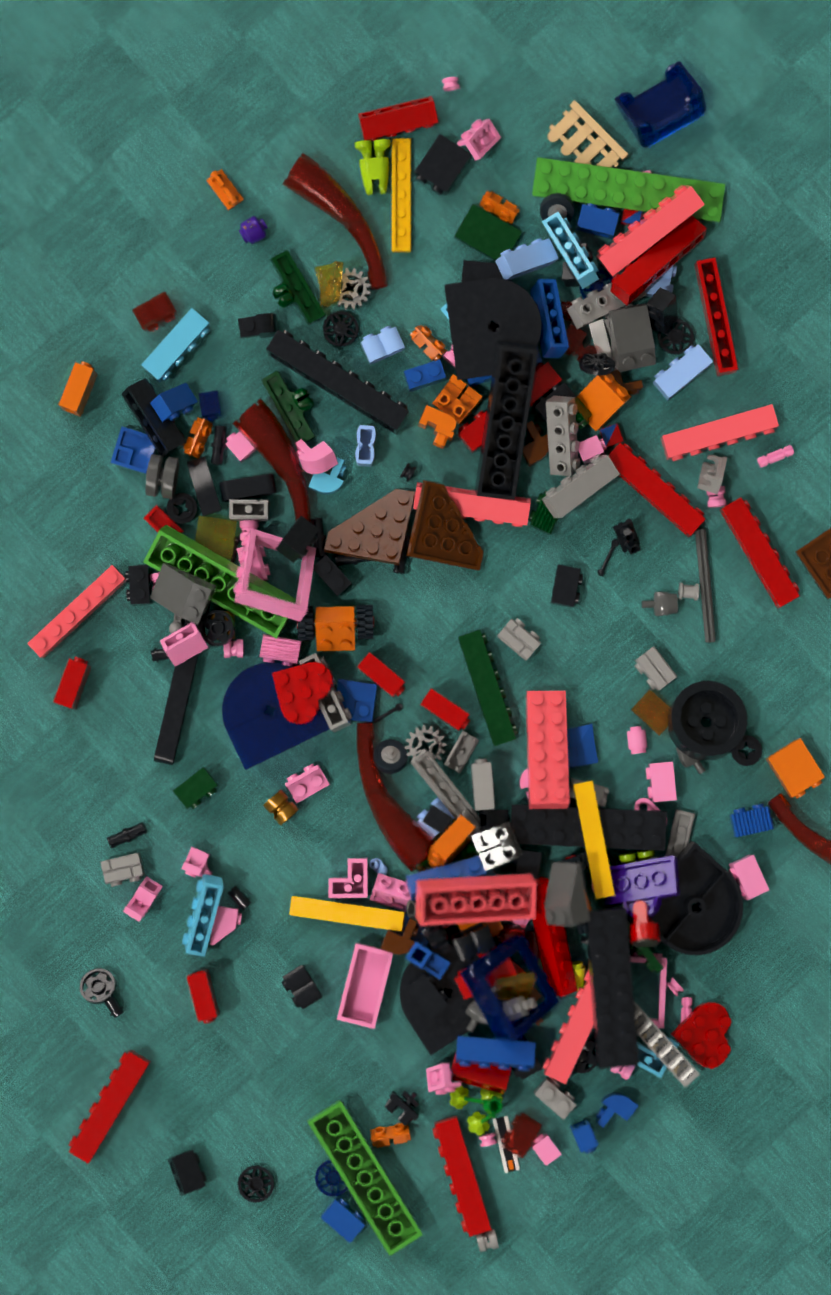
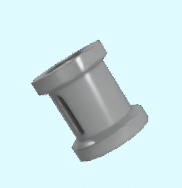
[678,582,699,601]

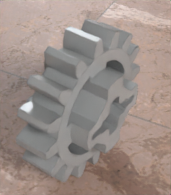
[330,268,371,310]
[405,725,446,762]
[495,996,537,1021]

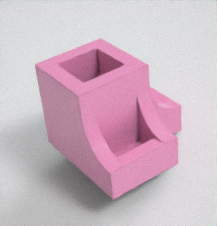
[181,847,213,878]

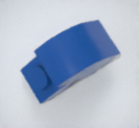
[406,942,451,980]
[595,1093,639,1128]

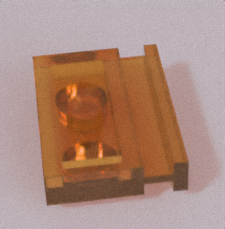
[631,689,670,736]

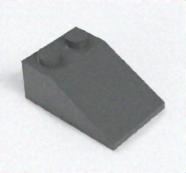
[609,303,656,372]
[150,563,217,625]
[544,862,590,926]

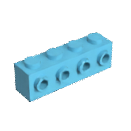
[542,212,599,289]
[141,308,210,382]
[182,874,223,957]

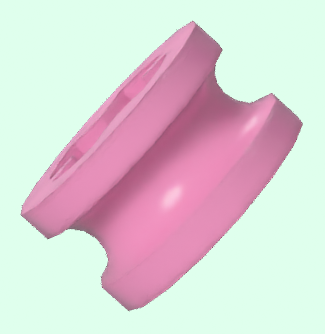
[442,77,460,91]
[666,977,684,996]
[479,1133,498,1147]

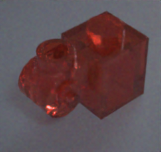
[564,324,597,362]

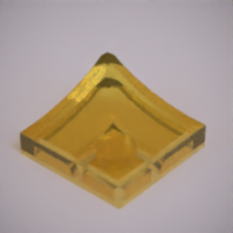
[314,261,343,307]
[195,516,237,560]
[488,972,535,1001]

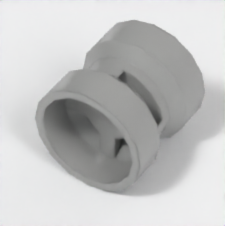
[476,1229,499,1253]

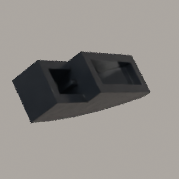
[187,456,222,516]

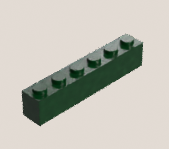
[458,630,518,746]

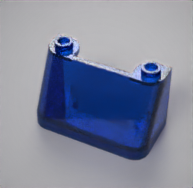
[614,60,706,148]

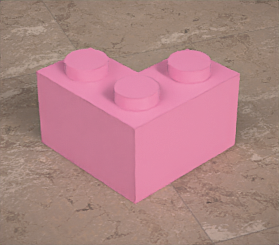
[329,858,368,898]

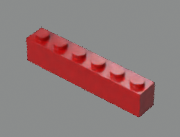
[610,215,707,305]
[694,257,738,376]
[458,362,562,453]
[608,443,705,538]
[719,497,800,609]
[533,878,578,997]
[69,1050,151,1164]
[432,1116,492,1237]

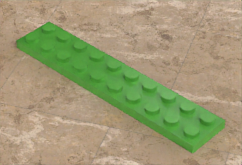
[532,157,725,223]

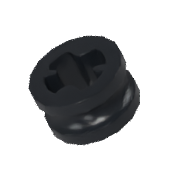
[400,463,417,482]

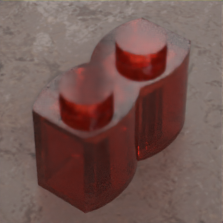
[132,292,178,332]
[501,1113,542,1159]

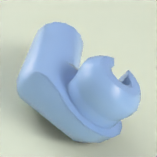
[369,858,388,876]

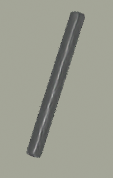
[695,529,716,643]

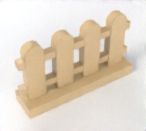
[548,100,629,168]

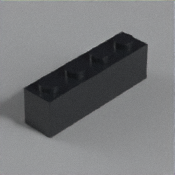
[121,378,186,458]

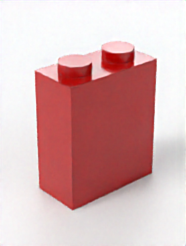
[357,652,406,698]
[53,657,92,710]
[420,688,470,731]
[186,969,220,1024]

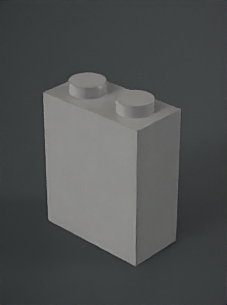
[471,759,495,810]

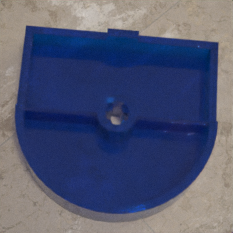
[222,663,330,770]

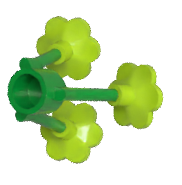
[450,1085,503,1136]

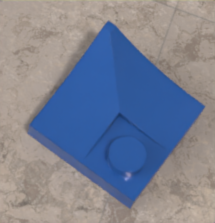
[110,426,156,474]
[337,679,378,723]
[567,724,598,769]

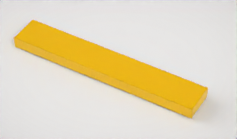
[392,138,411,253]
[573,781,615,899]
[289,896,405,932]

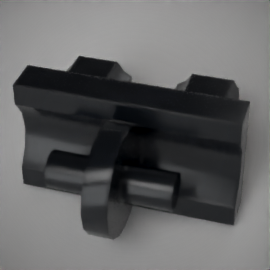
[613,518,640,555]
[385,1091,419,1126]

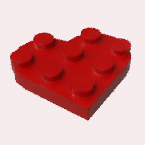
[272,662,334,725]
[670,1002,731,1069]

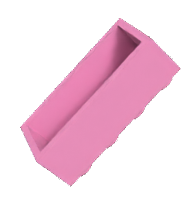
[337,942,393,1029]

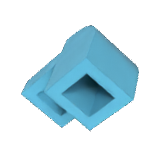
[308,457,347,495]

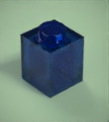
[198,391,222,421]

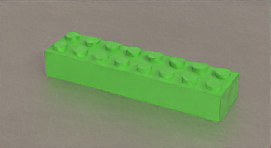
[143,525,296,639]
[306,1100,423,1256]

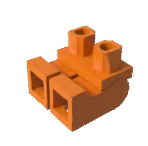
[432,374,483,425]
[418,405,456,449]

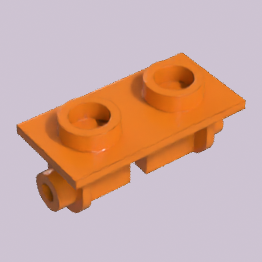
[206,169,244,211]
[479,190,520,225]
[410,324,447,361]
[183,417,213,459]
[370,1123,411,1148]

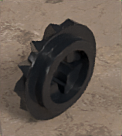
[167,493,197,524]
[731,735,762,766]

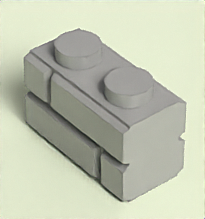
[229,500,269,521]
[497,618,541,661]
[634,646,677,691]
[101,852,145,887]

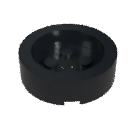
[667,681,748,761]

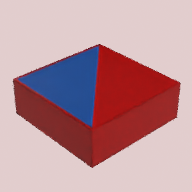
[620,209,642,226]
[599,423,624,448]

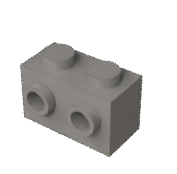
[533,1077,576,1120]

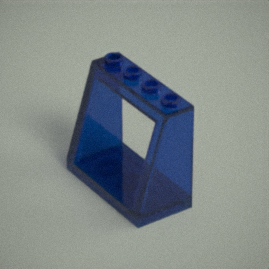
[460,935,559,1042]

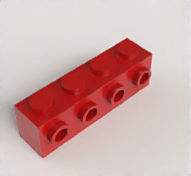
[358,96,439,142]

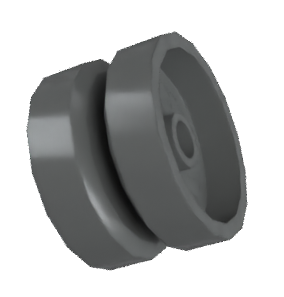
[145,454,179,499]

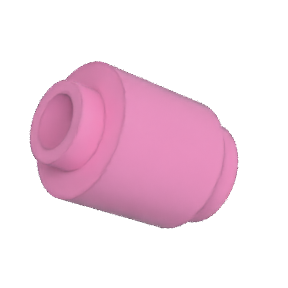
[627,726,648,754]

